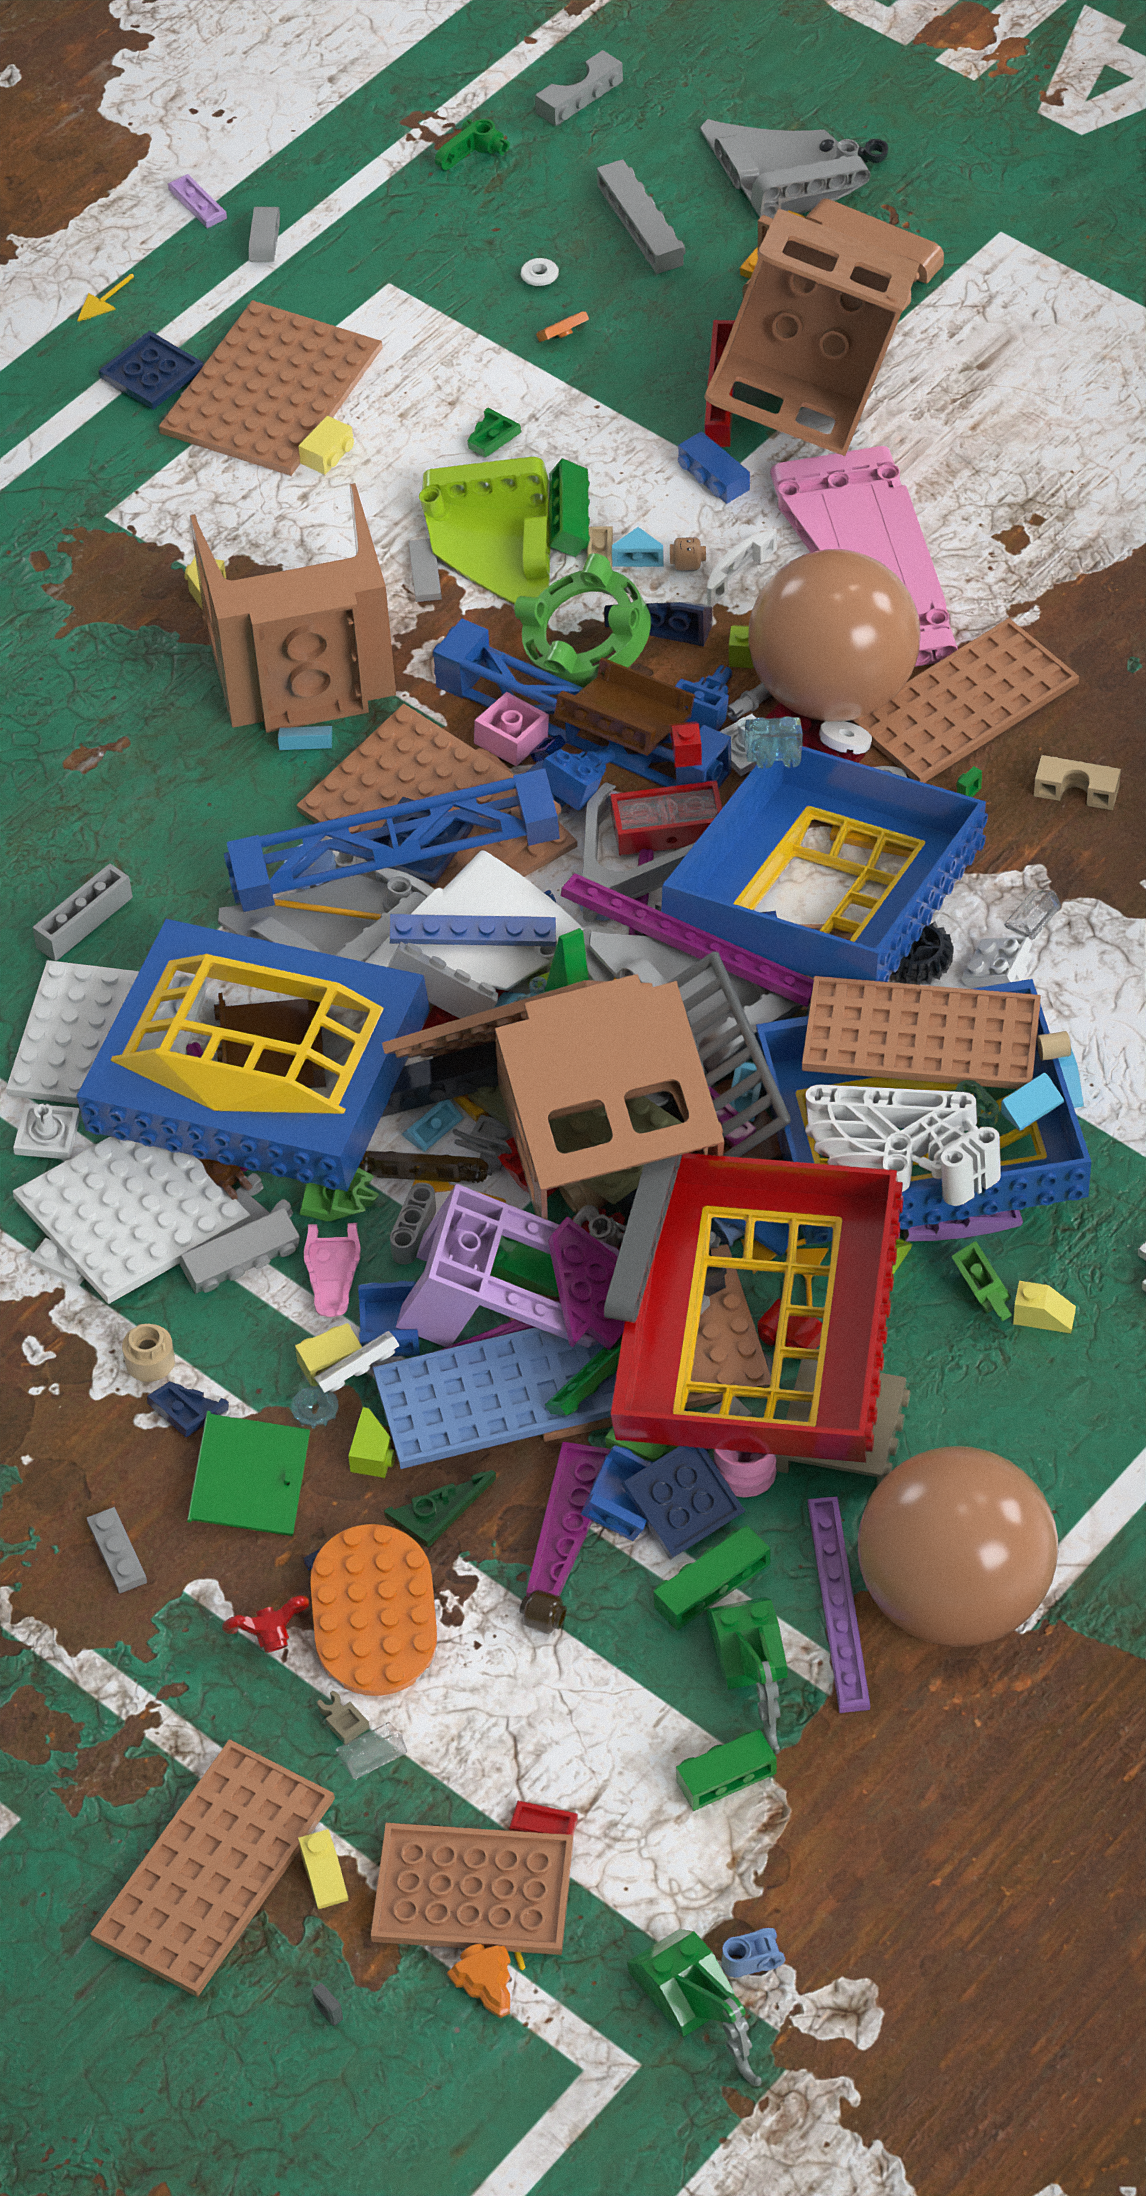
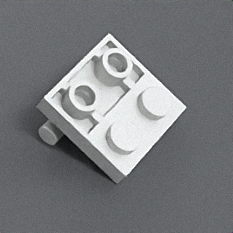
[961,937,1032,986]

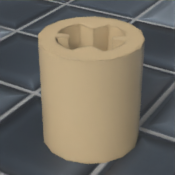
[1037,1031,1071,1061]

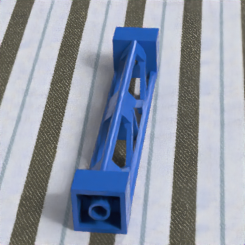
[432,618,731,789]
[224,768,560,912]

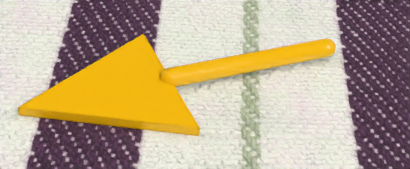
[77,274,134,322]

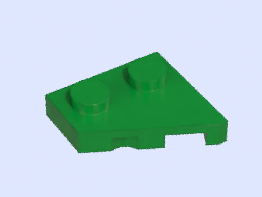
[467,408,522,458]

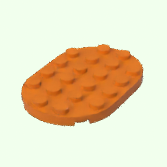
[311,1524,437,1696]

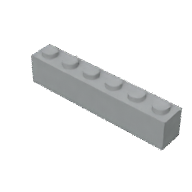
[597,159,685,274]

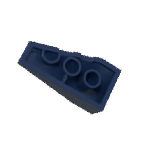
[604,602,713,647]

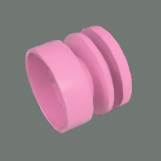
[713,1449,777,1497]

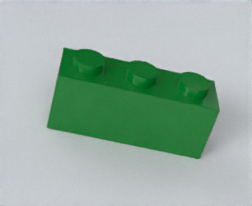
[676,1729,777,1811]

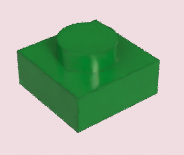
[956,766,982,797]

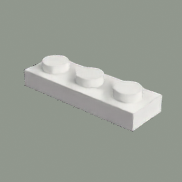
[314,1331,400,1393]

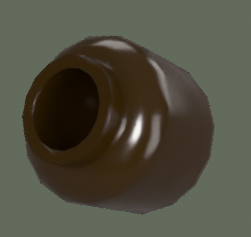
[519,1589,567,1634]

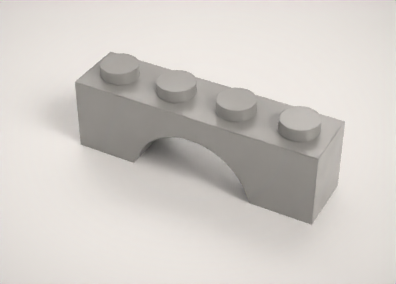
[535,50,623,126]

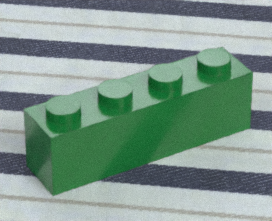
[549,458,590,557]
[653,1525,770,1631]

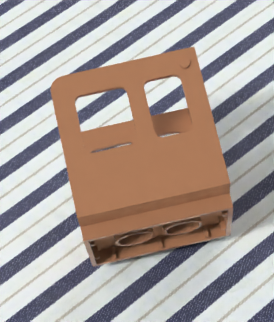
[704,208,920,456]
[190,483,396,733]
[495,974,724,1220]

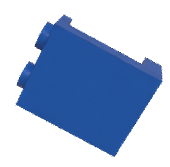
[358,1281,420,1357]
[580,1445,654,1541]

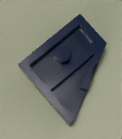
[147,1381,229,1437]

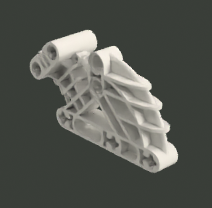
[805,1085,1001,1206]

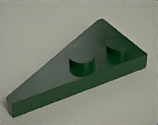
[384,1469,496,1548]

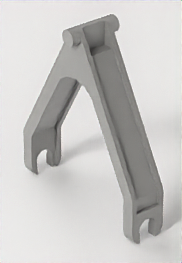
[582,782,695,922]

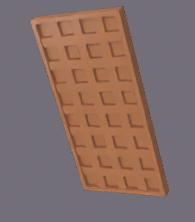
[850,618,1079,783]
[802,976,1041,1089]
[90,1739,335,1997]

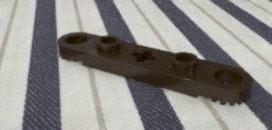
[358,1151,489,1183]

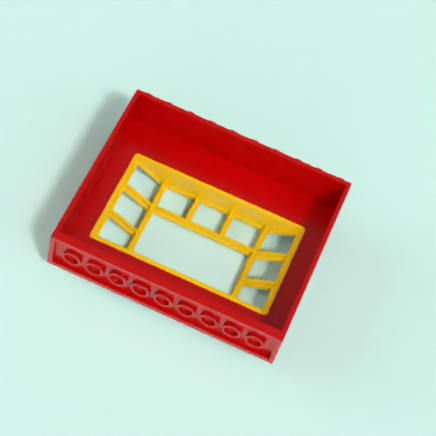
[611,1153,903,1463]

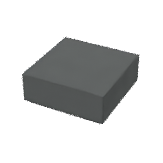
[312,1982,343,2026]

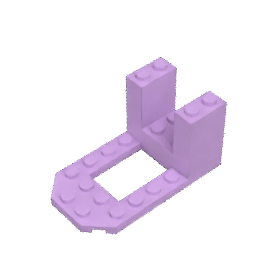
[396,1184,619,1348]

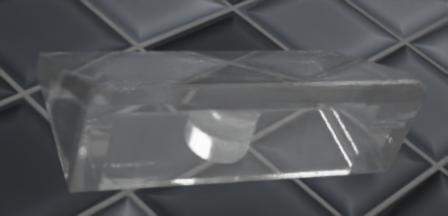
[1004,889,1061,940]
[336,1722,407,1779]

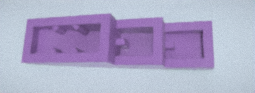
[902,1210,1023,1241]

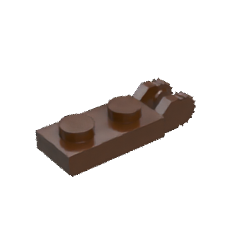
[198,1158,253,1200]

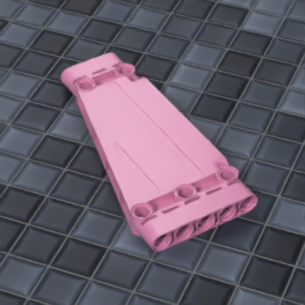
[770,446,958,667]

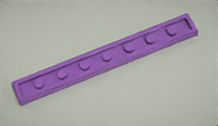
[807,1496,870,1713]

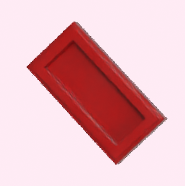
[509,1800,578,1835]

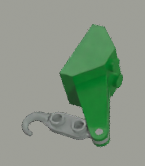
[706,1597,788,1755]
[627,1929,761,2087]

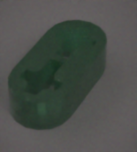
[956,1080,999,1127]

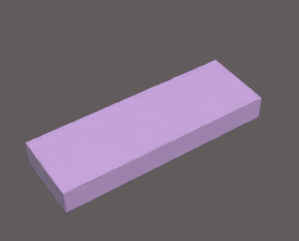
[168,174,227,228]

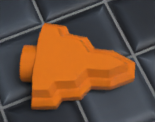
[447,1944,511,2018]

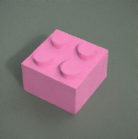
[474,692,549,766]

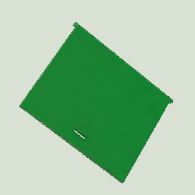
[187,1411,310,1536]

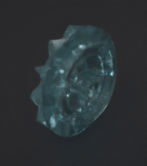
[291,1386,339,1429]

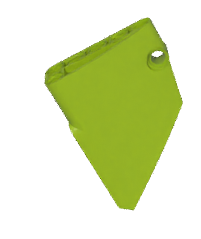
[419,457,551,605]

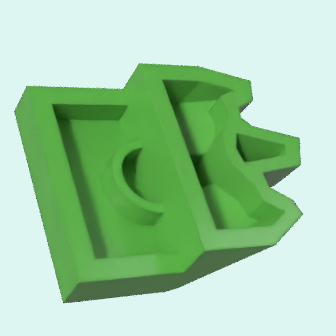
[299,1168,379,1221]

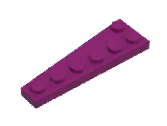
[526,1442,611,1597]

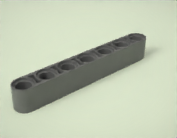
[604,1155,682,1323]

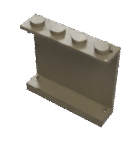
[776,1359,911,1486]

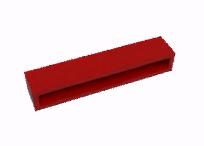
[705,320,735,447]

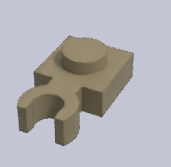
[317,1691,370,1745]

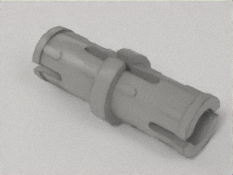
[727,683,772,721]

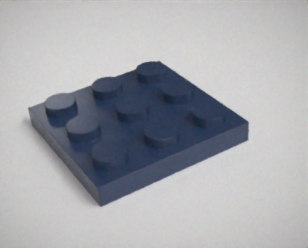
[99,330,203,410]
[365,797,474,884]
[621,1446,745,1560]

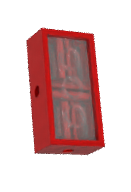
[610,781,722,856]

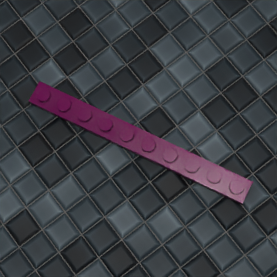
[560,873,814,1007]

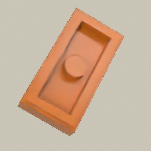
[536,311,589,342]

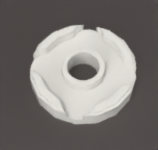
[819,721,872,754]

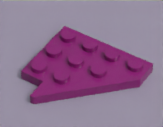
[548,1216,625,1350]

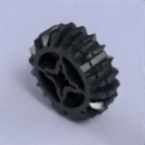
[890,921,954,985]

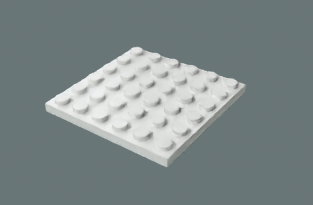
[6,960,208,1104]
[13,1136,251,1304]

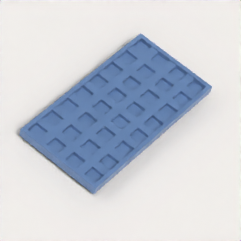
[373,1327,617,1469]

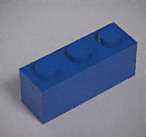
[678,431,750,504]

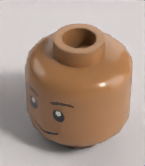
[670,537,706,571]

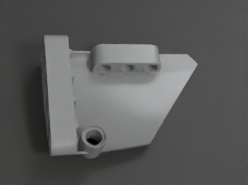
[700,119,871,219]
[218,875,427,962]
[588,931,804,1073]

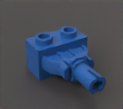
[675,665,732,731]
[542,746,615,811]

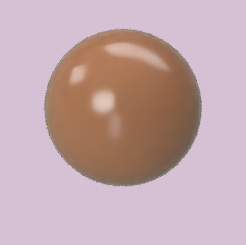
[748,549,921,722]
[858,1446,1058,1647]

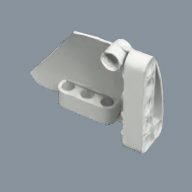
[365,850,583,991]

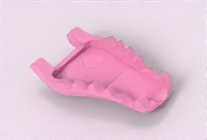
[304,1223,361,1317]

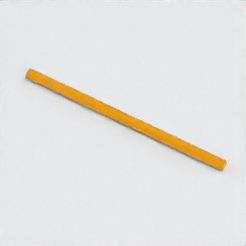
[274,899,382,921]

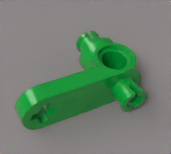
[435,119,510,170]

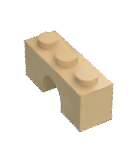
[1034,755,1121,810]

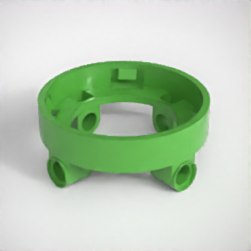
[514,553,651,688]

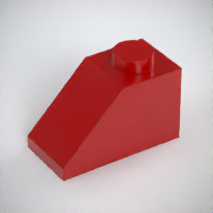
[669,722,702,768]

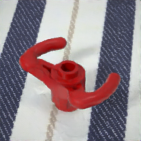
[222,1595,309,1653]

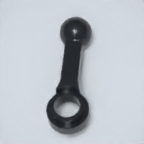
[819,139,889,163]

